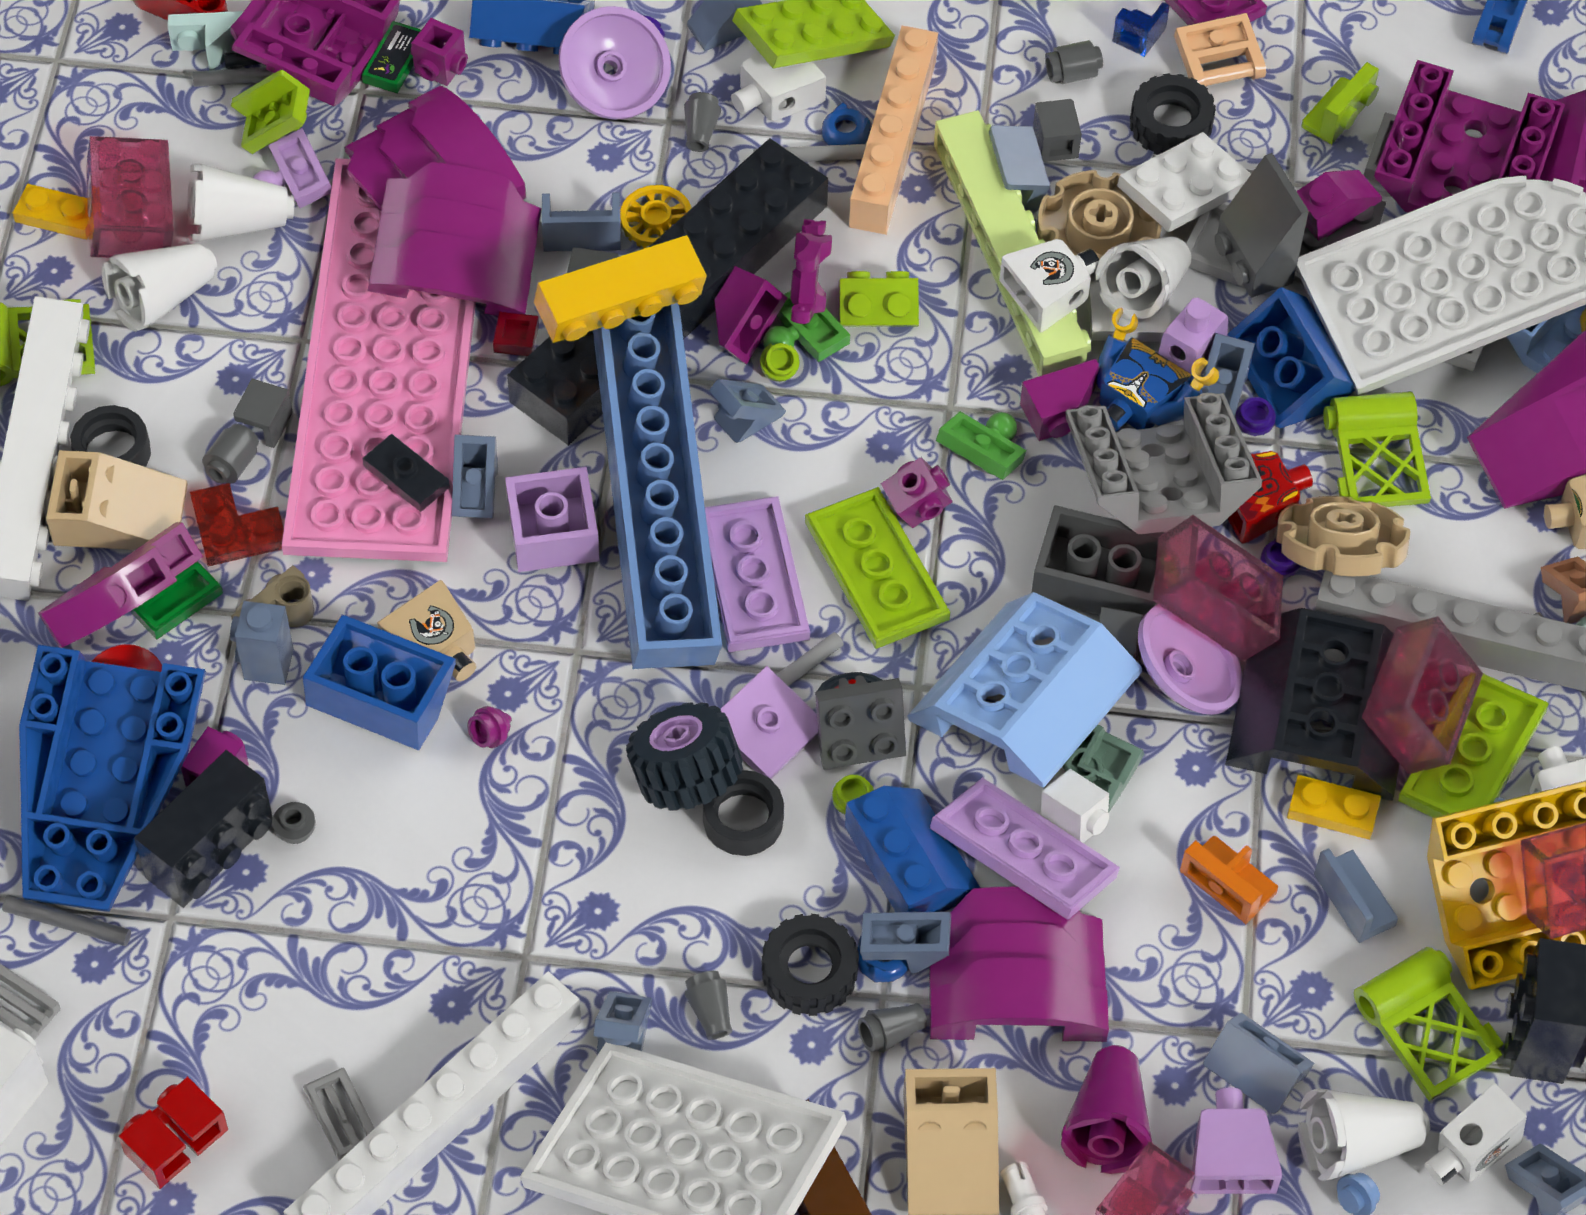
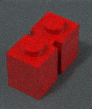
[118,1076,229,1189]

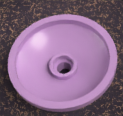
[559,6,671,120]
[1138,602,1243,715]

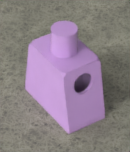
[1158,298,1228,380]
[1190,1087,1282,1194]

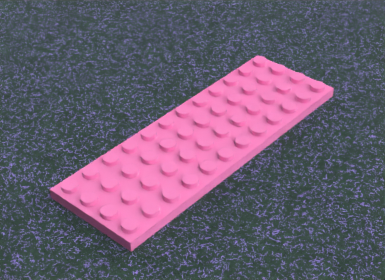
[282,158,476,562]

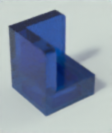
[1112,2,1170,57]

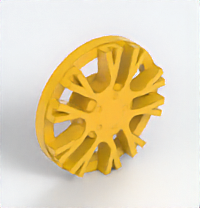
[621,185,691,249]

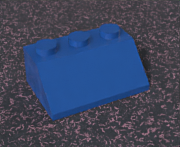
[469,0,595,55]
[1227,287,1355,428]
[303,614,456,750]
[845,786,981,912]

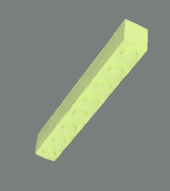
[934,110,1091,376]

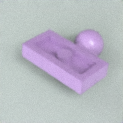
[253,128,332,208]

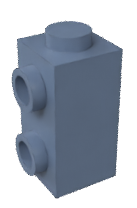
[230,601,294,685]

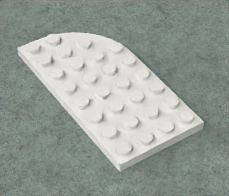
[1296,176,1586,396]

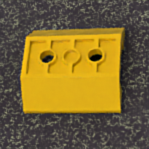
[1427,780,1586,990]

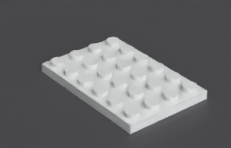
[520,1042,847,1215]

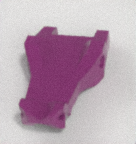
[790,219,832,324]

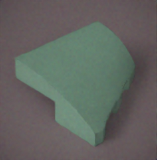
[1062,725,1144,813]

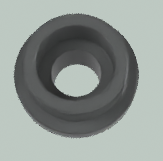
[272,802,316,844]

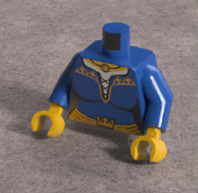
[1096,308,1219,432]

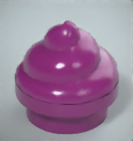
[468,706,512,748]

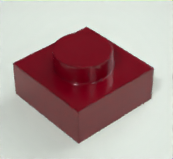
[493,312,539,356]

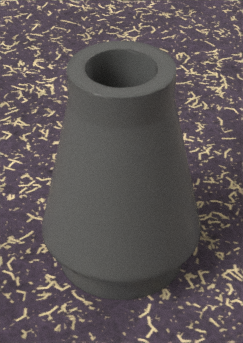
[684,92,721,152]
[684,970,733,1040]
[858,1003,927,1053]

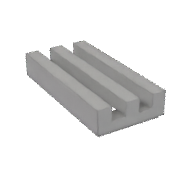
[0,964,61,1040]
[303,1067,375,1161]

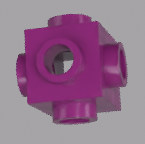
[411,18,468,86]
[880,457,953,528]

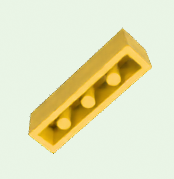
[534,235,707,343]

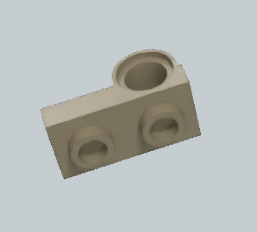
[231,565,314,627]

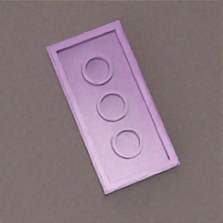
[705,496,810,653]
[930,777,1120,920]

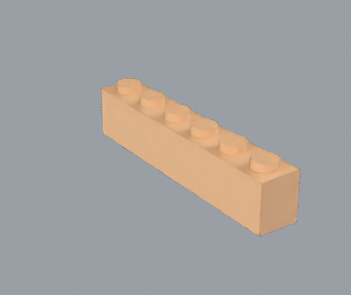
[849,25,938,235]

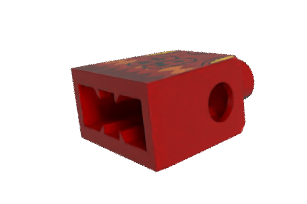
[1227,451,1313,544]

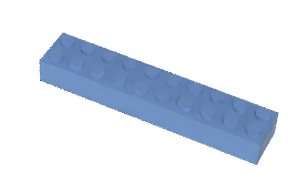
[593,303,722,669]

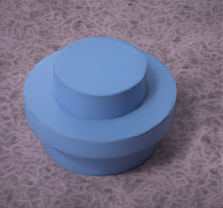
[1337,1173,1380,1215]

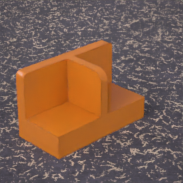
[1180,836,1278,924]

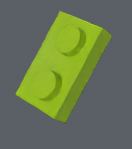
[1301,62,1379,145]
[231,70,310,154]
[839,271,919,327]

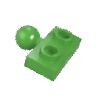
[763,290,850,363]
[936,411,1027,480]

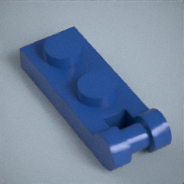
[1472,0,1528,54]

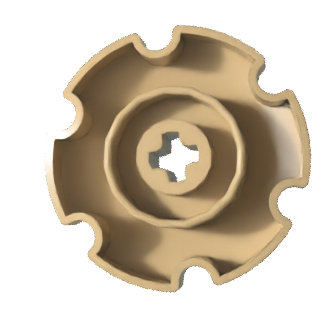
[1037,170,1162,273]
[1276,496,1410,576]

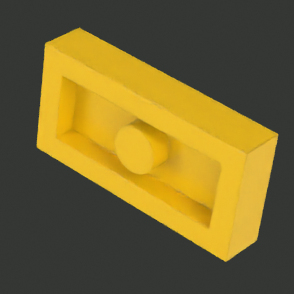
[12,184,102,240]
[1287,775,1381,840]

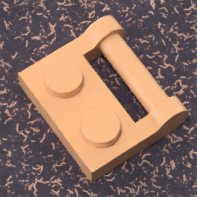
[1174,13,1266,86]

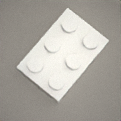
[1117,132,1251,232]

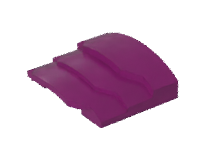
[230,0,400,106]
[344,85,526,211]
[367,162,542,316]
[929,887,1109,1042]

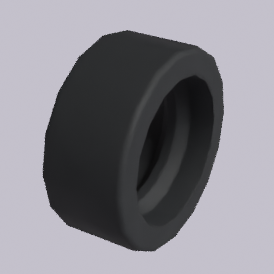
[70,405,151,467]
[703,770,784,856]

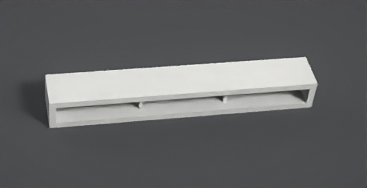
[0,296,90,601]
[283,971,581,1215]

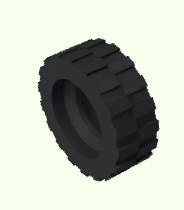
[1130,73,1216,155]
[762,913,859,1016]

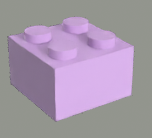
[505,467,600,572]

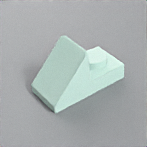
[168,11,244,71]

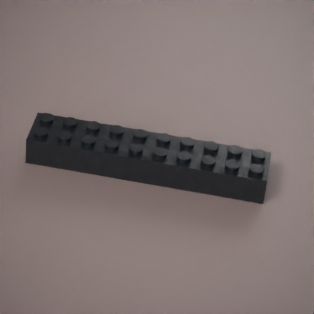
[507,138,828,446]

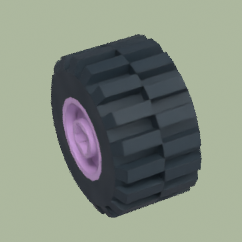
[626,702,743,811]

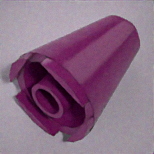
[1061,1045,1152,1174]

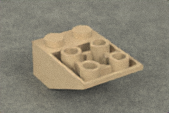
[46,450,188,550]
[903,1068,999,1215]

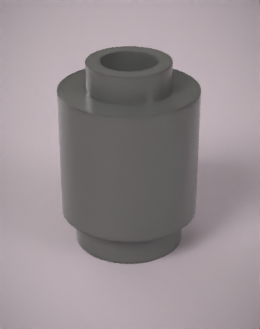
[1045,40,1103,84]
[202,424,259,484]

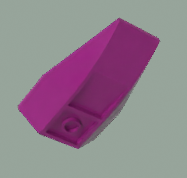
[1467,330,1586,509]

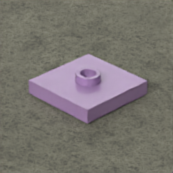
[721,666,818,779]

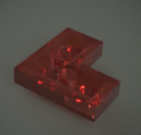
[190,483,284,567]

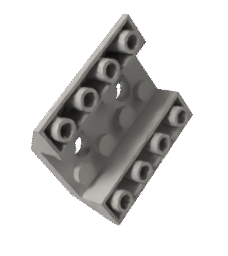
[1066,393,1262,535]

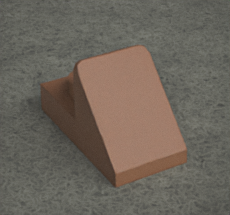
[1541,556,1586,624]

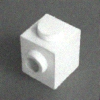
[1041,769,1109,843]

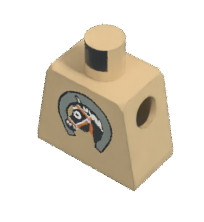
[377,579,476,682]

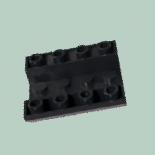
[1225,608,1419,801]

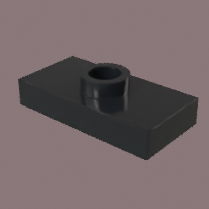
[362,434,450,512]

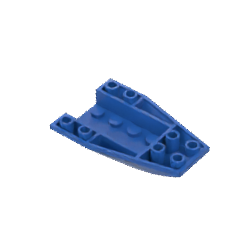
[19,645,206,912]

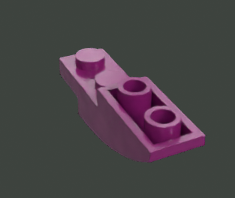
[38,522,203,648]

